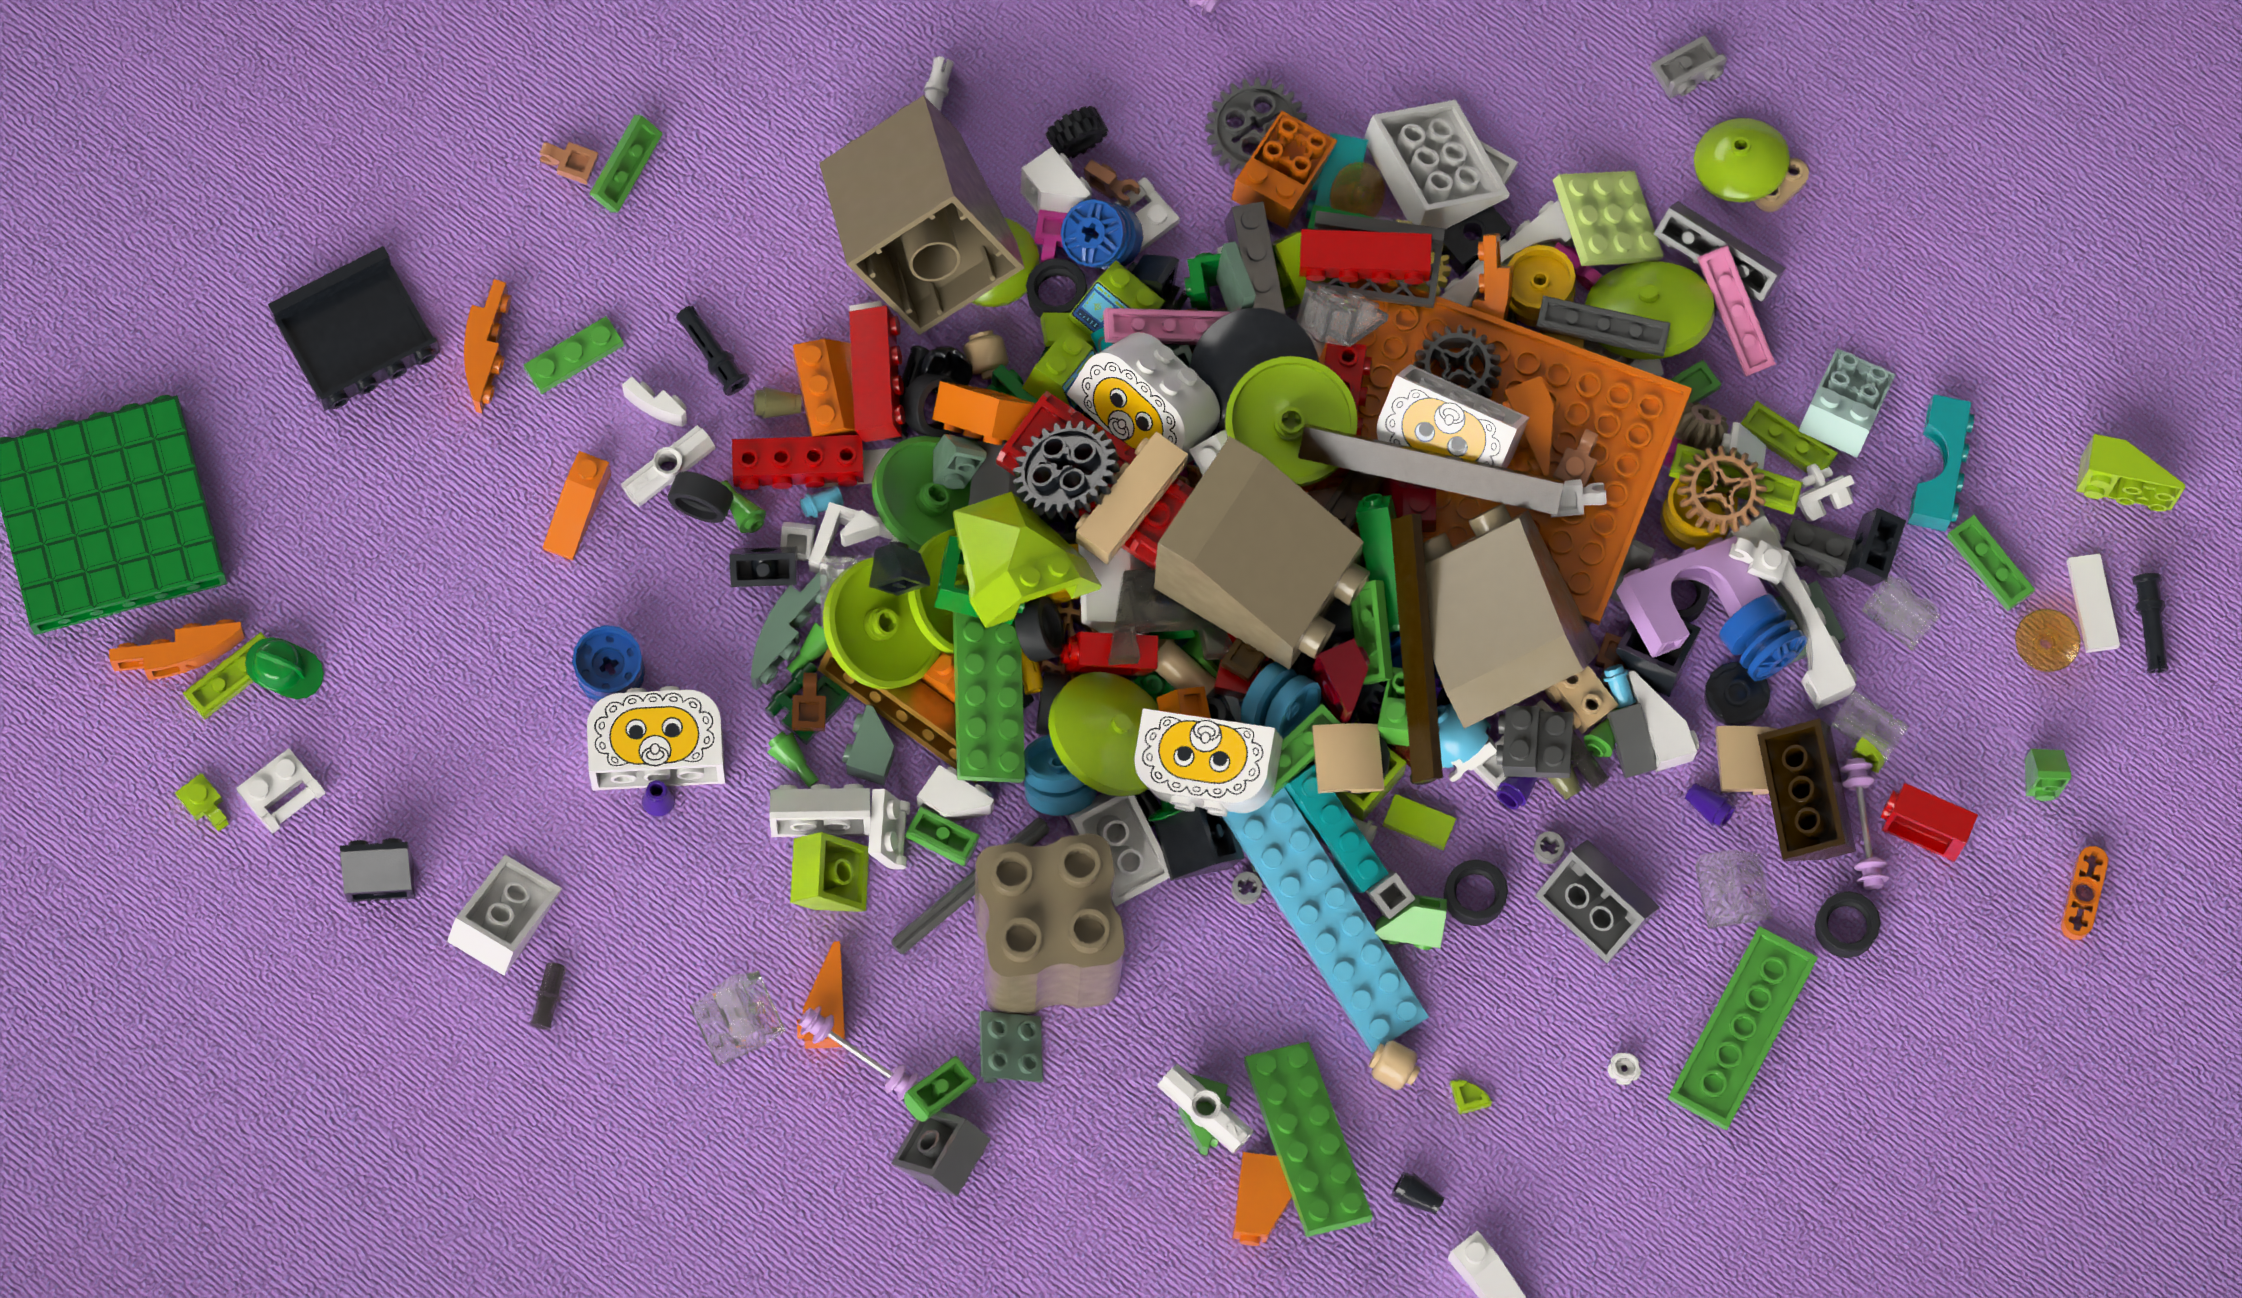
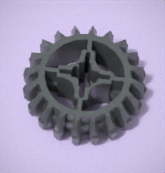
[1413,325,1502,399]

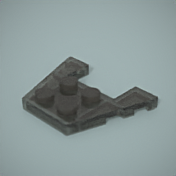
[1108,569,1233,665]

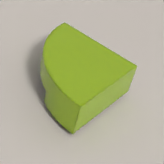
[1851,737,1885,773]
[1449,1080,1492,1115]

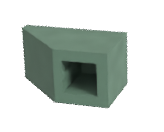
[933,434,986,489]
[842,705,894,786]

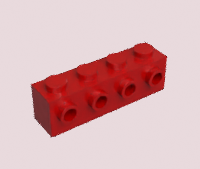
[1299,229,1432,285]
[849,305,905,442]
[1324,340,1372,478]
[732,435,864,490]

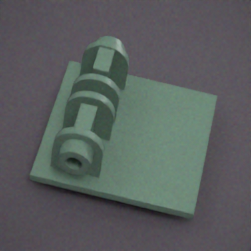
[979,1011,1043,1083]

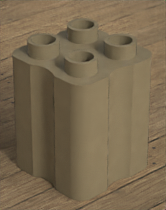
[974,834,1125,1015]

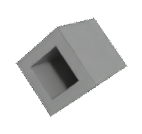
[1365,869,1415,919]

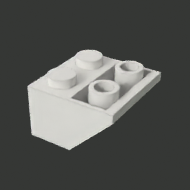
[1021,147,1092,213]

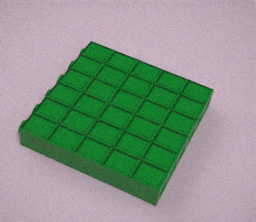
[0,395,228,635]

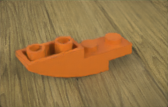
[1468,234,1514,321]
[464,279,512,413]
[109,619,245,680]

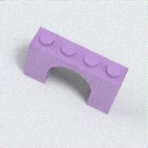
[1616,536,1768,658]

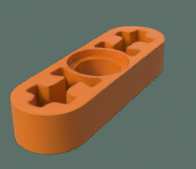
[2061,846,2108,940]

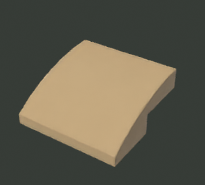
[1312,723,1384,793]
[1715,726,1778,795]

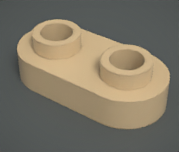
[1754,158,1809,212]

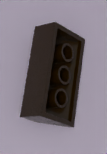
[1757,718,1856,861]

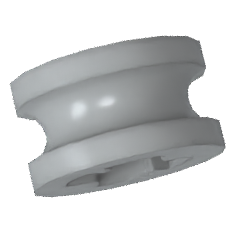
[1533,831,1565,864]
[1232,872,1262,905]

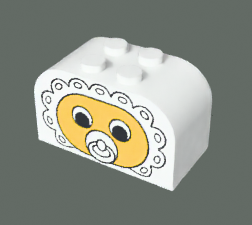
[1067,332,1220,464]
[1377,364,1530,468]
[587,686,725,790]
[1135,709,1283,816]

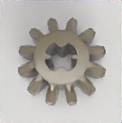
[1675,401,1729,452]

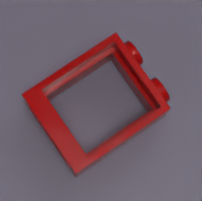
[1060,632,1158,676]
[1880,783,1978,862]

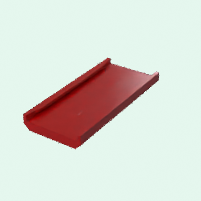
[996,391,1194,571]

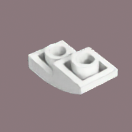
[622,376,687,427]

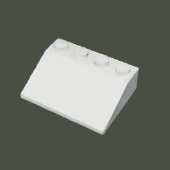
[1364,100,1510,229]

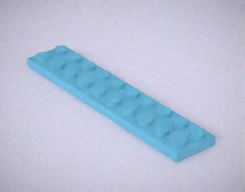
[1222,787,1429,1053]

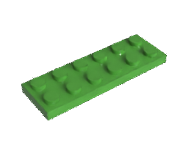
[953,585,1025,783]
[1667,926,1818,1131]
[1244,1041,1372,1237]

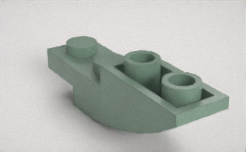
[751,569,832,690]

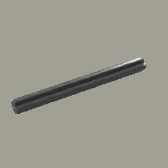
[892,817,1050,954]

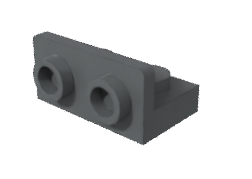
[1783,518,1854,578]

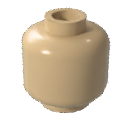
[963,330,1009,380]
[1368,1040,1421,1090]

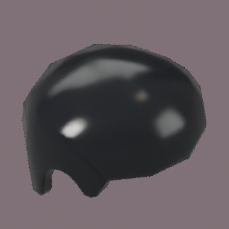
[920,346,973,394]

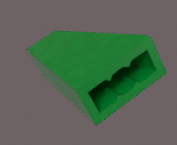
[1356,494,1400,632]

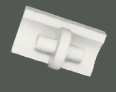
[1796,463,1855,521]

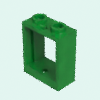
[934,535,1025,625]

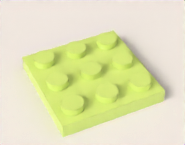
[1553,171,1664,266]

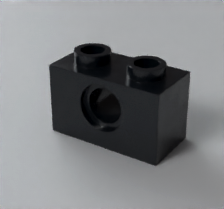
[1441,206,1512,277]
[729,546,799,587]

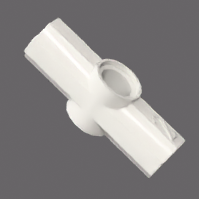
[621,425,715,507]
[1158,1064,1253,1154]

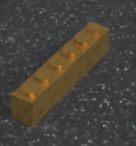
[818,647,978,784]

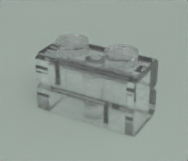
[1862,575,1941,651]
[1831,690,1909,762]

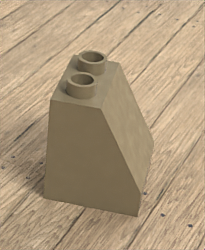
[819,95,1025,335]
[1154,436,1370,670]
[1423,503,1600,729]

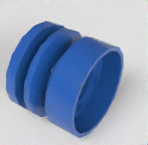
[1061,199,1143,270]
[1719,594,1808,681]
[572,625,645,702]

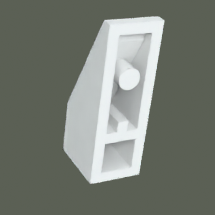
[1626,671,1699,772]
[1448,1230,1526,1298]

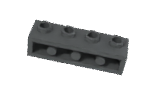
[1653,201,1786,302]

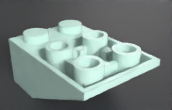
[1798,348,1896,458]

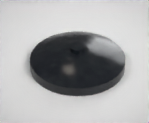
[1190,308,1320,430]

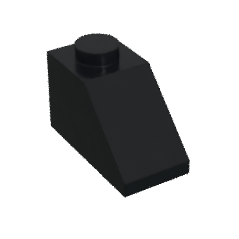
[1127,254,1179,301]
[869,541,931,596]

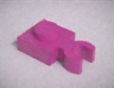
[1554,242,1602,291]

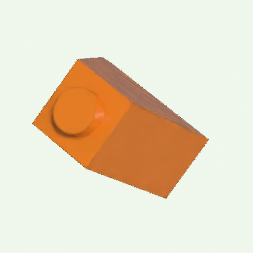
[1232,1152,1293,1246]

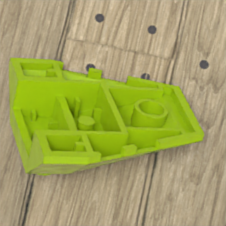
[953,492,1102,628]

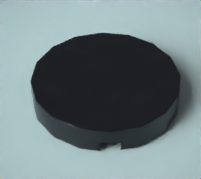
[1704,662,1770,726]

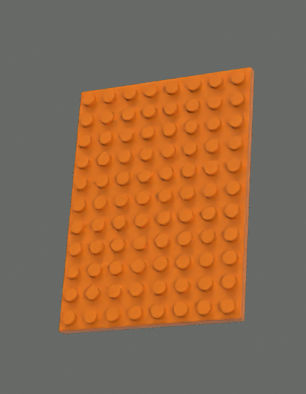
[1300,279,1692,625]

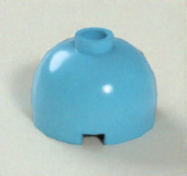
[1437,703,1491,768]

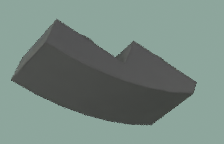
[1607,703,1657,779]

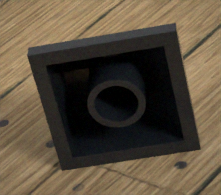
[1616,620,1701,697]

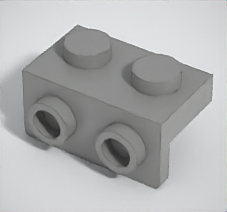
[1650,35,1727,99]

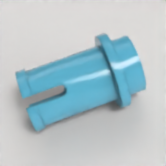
[800,485,844,518]
[1603,664,1636,708]

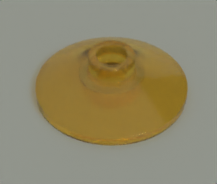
[1330,162,1385,218]
[2015,609,2081,672]

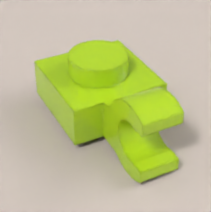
[175,773,229,832]

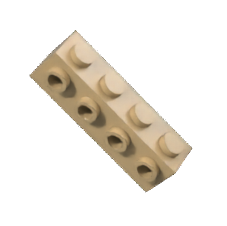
[1075,431,1188,565]
[1544,665,1619,734]

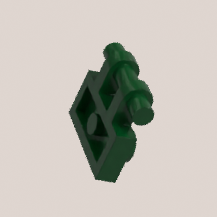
[765,661,850,745]

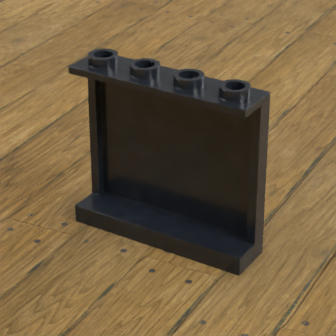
[268,246,440,411]

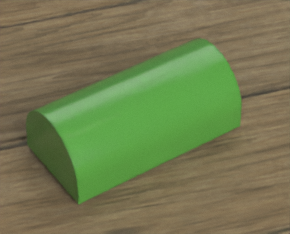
[905,806,980,867]
[904,1056,978,1122]

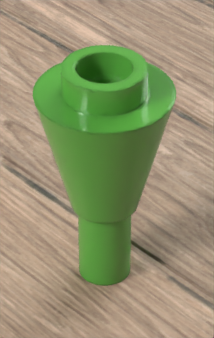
[721,480,766,533]
[786,622,828,674]
[1584,706,1628,758]
[767,731,819,788]

